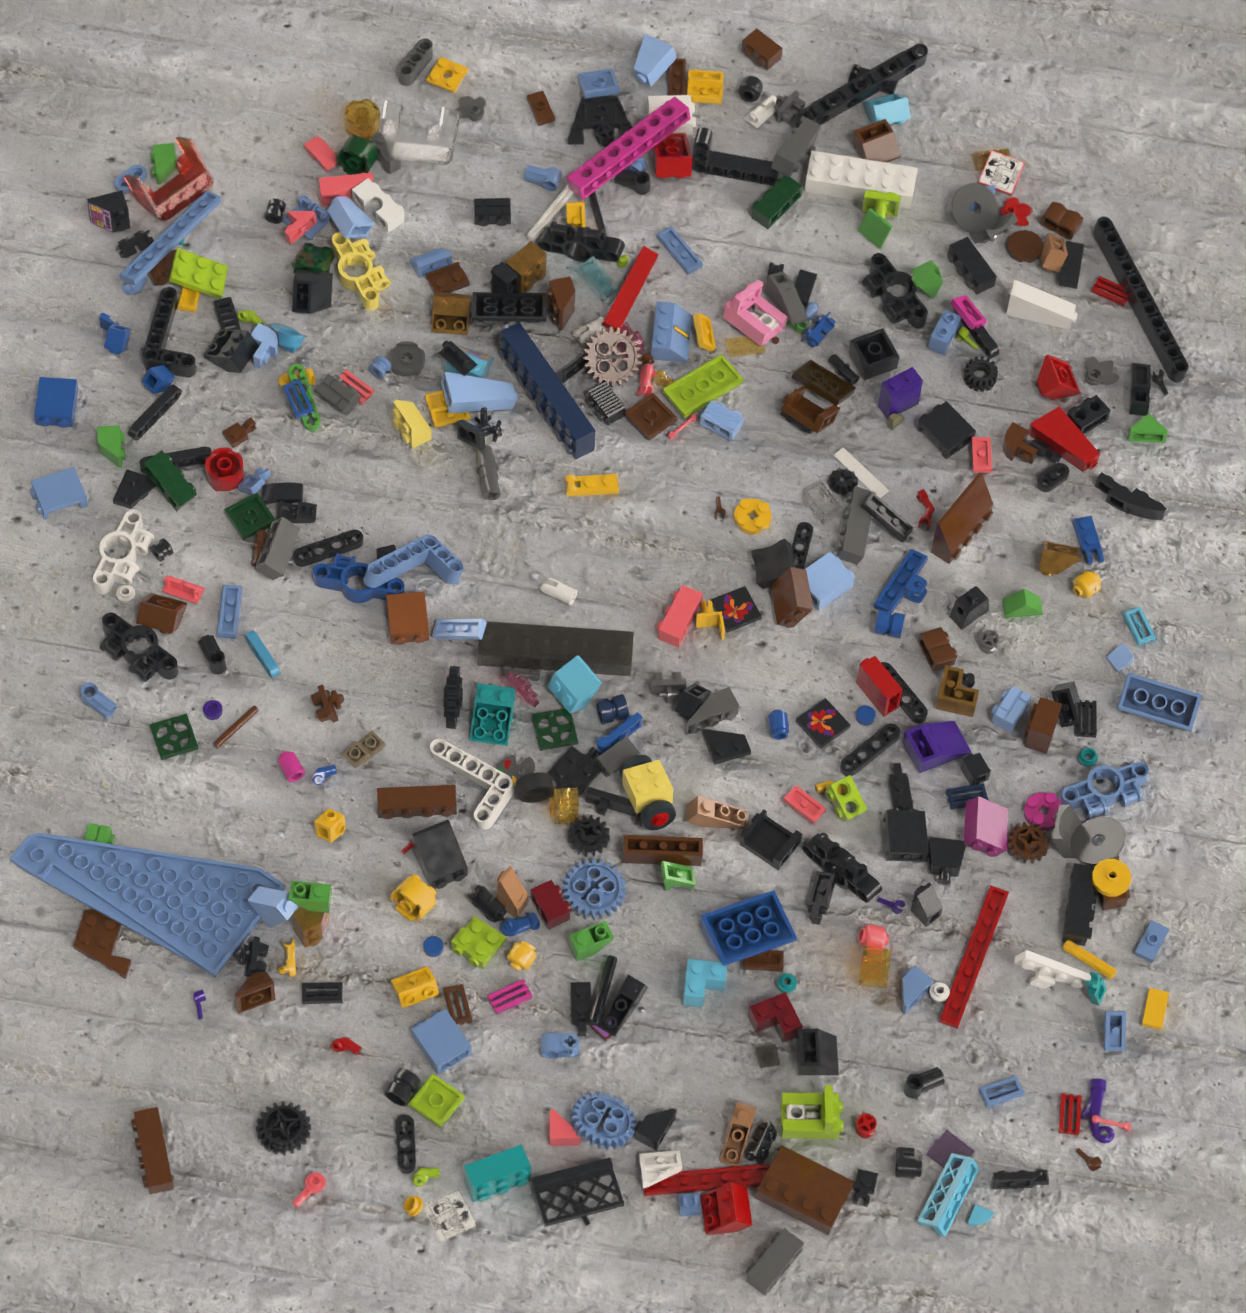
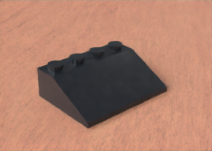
[472,292,546,322]

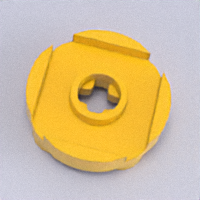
[734,498,772,535]

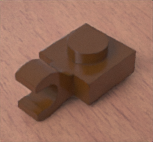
[222,418,256,448]

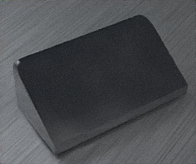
[556,353,587,383]

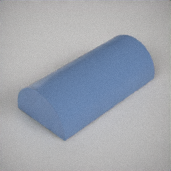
[1117,673,1202,732]

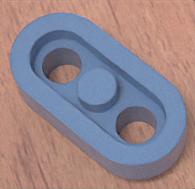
[115,165,147,194]

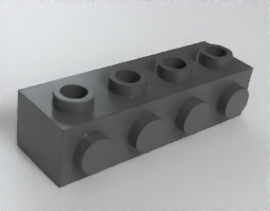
[835,486,876,565]

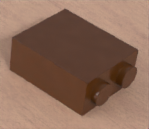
[770,567,813,628]

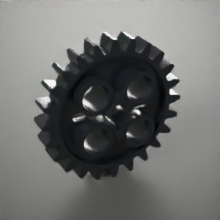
[443,666,463,729]

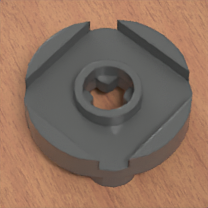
[388,341,425,376]

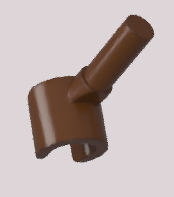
[635,353,654,367]
[714,496,726,519]
[1076,1148,1102,1171]

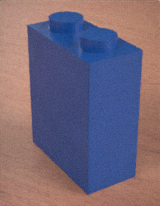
[34,377,78,428]

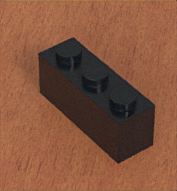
[947,237,997,295]

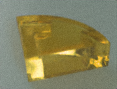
[655,369,674,387]

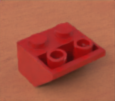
[700,1182,753,1235]

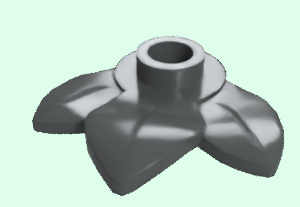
[452,96,486,121]
[1085,356,1120,385]

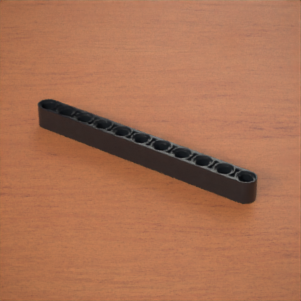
[1093,216,1189,383]

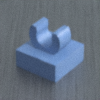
[678,1193,701,1217]

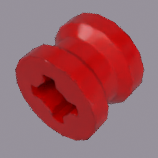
[855,1113,877,1138]

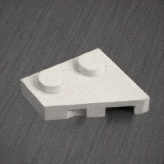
[639,1150,682,1188]

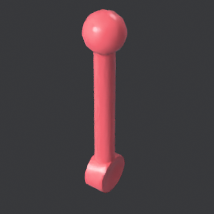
[668,414,697,439]
[1092,1115,1131,1131]

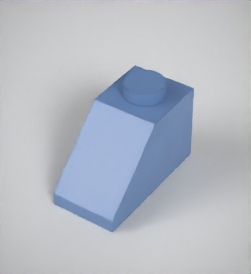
[900,965,934,1014]

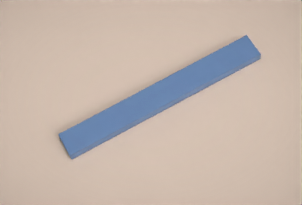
[119,191,222,286]

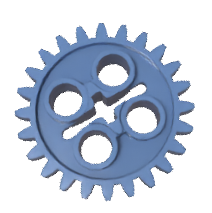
[562,858,626,920]
[570,1091,636,1150]

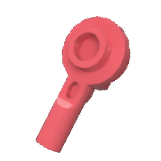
[292,1172,326,1208]

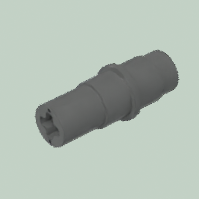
[475,445,501,500]

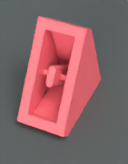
[549,1108,582,1146]

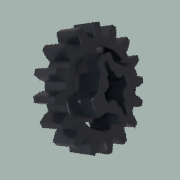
[567,814,610,857]

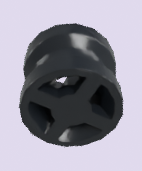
[596,124,615,147]
[767,262,784,277]
[150,538,174,562]

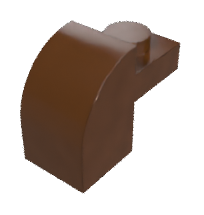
[1003,422,1038,464]

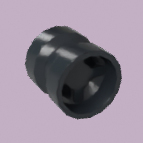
[265,199,286,224]

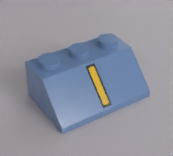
[651,302,692,363]

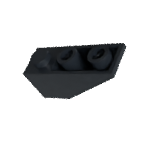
[598,975,648,1037]

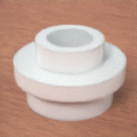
[116,585,135,603]
[929,982,950,1002]

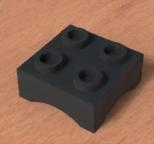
[751,539,795,589]

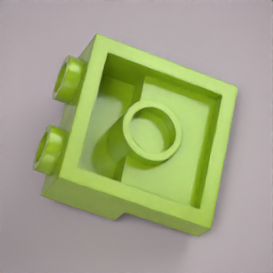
[451,916,507,969]

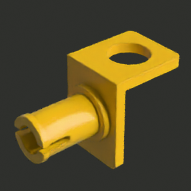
[696,600,725,640]

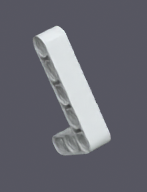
[430,739,515,830]

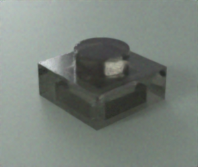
[756,1044,780,1068]

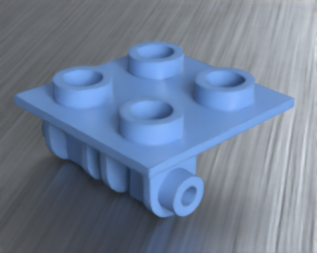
[282,195,332,240]

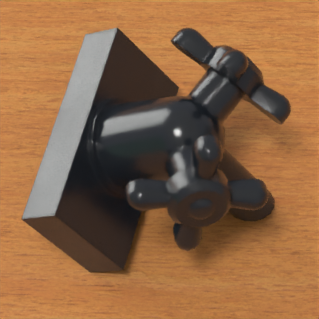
[456,407,502,450]

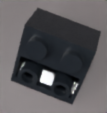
[292,269,333,314]
[203,329,259,373]
[796,1029,839,1076]

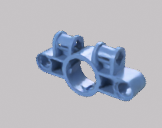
[1060,762,1149,820]

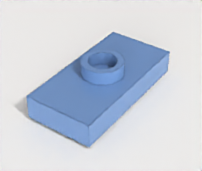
[1134,920,1169,963]

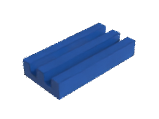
[282,379,314,420]

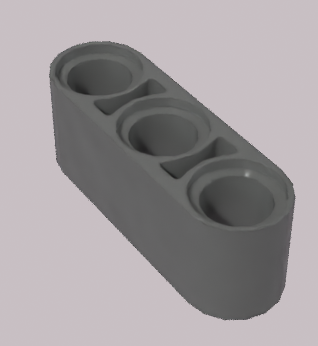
[398,38,433,86]

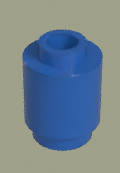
[768,710,789,740]

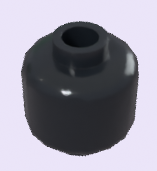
[738,76,763,102]

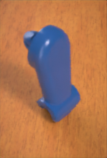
[501,913,540,937]

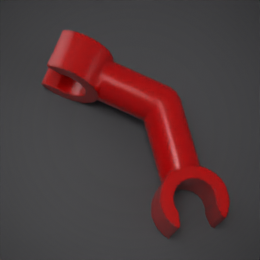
[916,489,935,531]

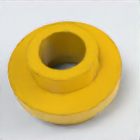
[404,1196,423,1216]

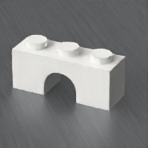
[352,178,404,233]

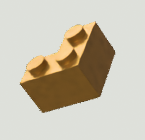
[936,665,979,717]

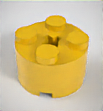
[390,874,437,922]

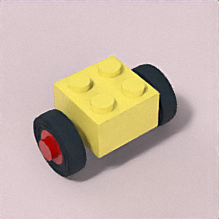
[619,755,676,830]

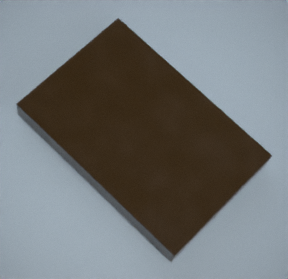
[791,360,856,406]

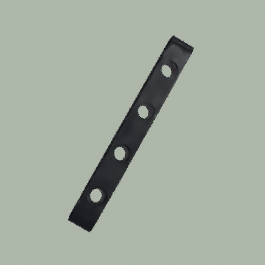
[796,44,928,128]

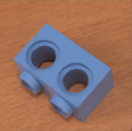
[928,310,961,356]

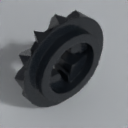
[828,467,858,495]

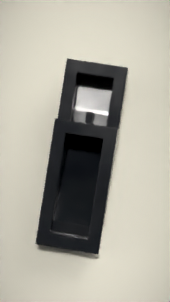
[1129,363,1151,416]

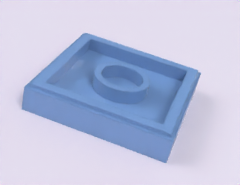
[578,69,620,98]

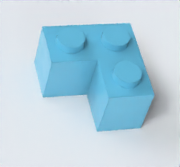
[683,959,727,1007]

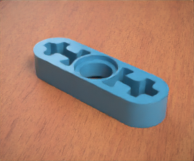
[244,630,281,679]

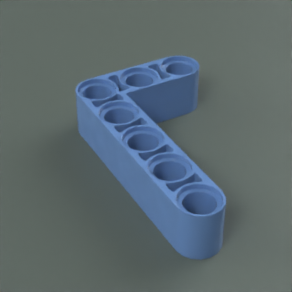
[363,534,464,588]

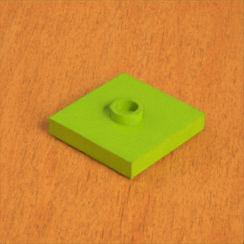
[408,1073,465,1129]

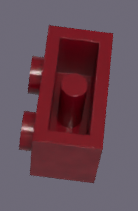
[530,879,572,930]

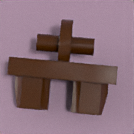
[311,684,345,723]

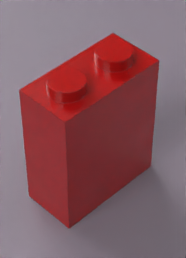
[856,656,903,717]

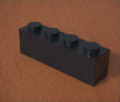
[1062,863,1097,946]

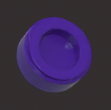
[203,700,223,720]

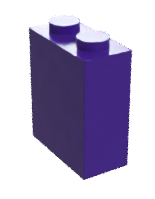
[878,367,923,420]

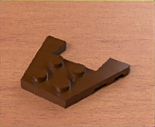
[73,910,131,979]

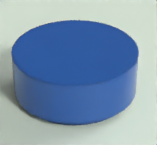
[856,705,876,726]
[423,936,443,957]

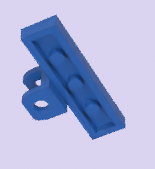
[874,549,928,614]

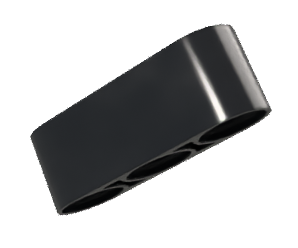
[1059,241,1084,289]

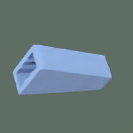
[441,372,518,413]

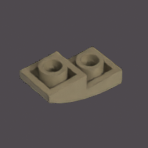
[342,730,386,768]

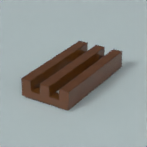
[443,984,472,1025]

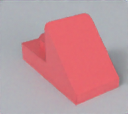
[284,211,317,245]

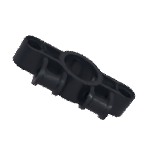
[537,221,625,263]
[861,253,928,329]
[100,612,178,682]
[802,833,882,903]

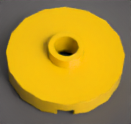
[1092,859,1132,897]

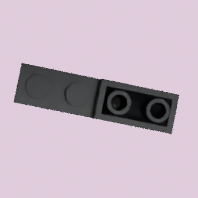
[1095,472,1167,520]

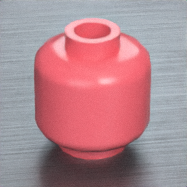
[858,924,889,951]

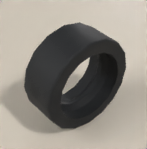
[516,772,554,803]

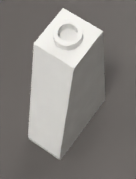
[1006,280,1078,330]

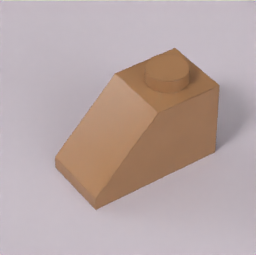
[1040,233,1068,273]

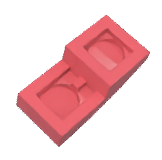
[303,135,338,172]

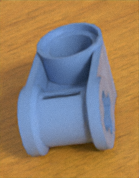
[541,1032,580,1058]

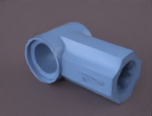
[524,165,562,191]
[81,683,117,719]

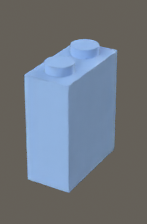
[805,552,855,611]

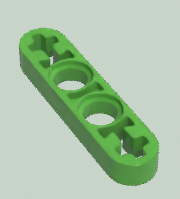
[288,364,321,432]

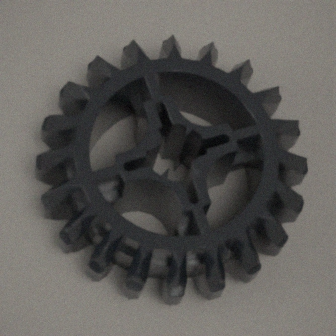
[256,1101,311,1156]

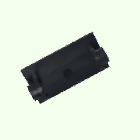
[115,230,154,259]
[438,340,477,376]
[467,885,507,923]
[746,1121,777,1165]

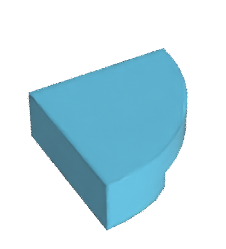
[967,1204,994,1226]

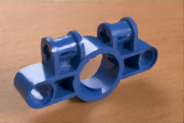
[313,553,405,603]

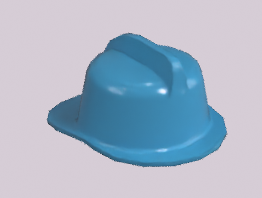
[270,323,308,353]

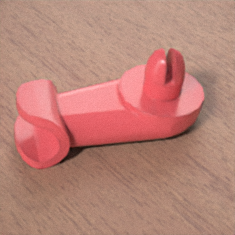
[636,363,656,397]

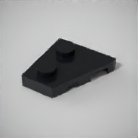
[113,470,156,509]
[702,729,751,765]

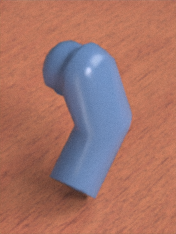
[122,276,147,295]
[805,302,818,320]

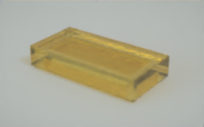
[726,336,766,358]

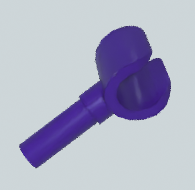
[877,897,906,914]
[193,990,206,1020]

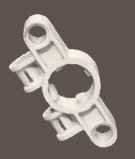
[93,509,155,595]

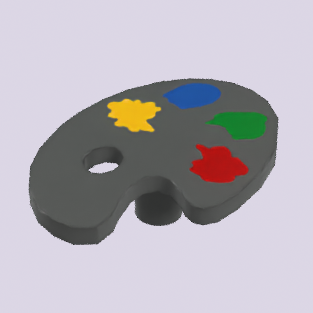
[492,755,535,789]

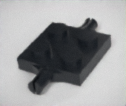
[547,746,602,799]

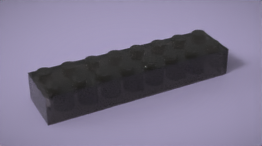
[478,621,634,676]

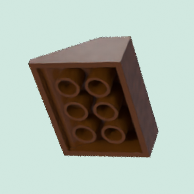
[931,472,993,564]
[755,1145,855,1235]

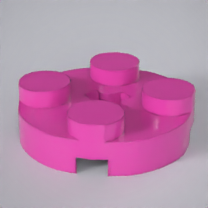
[1024,792,1062,831]

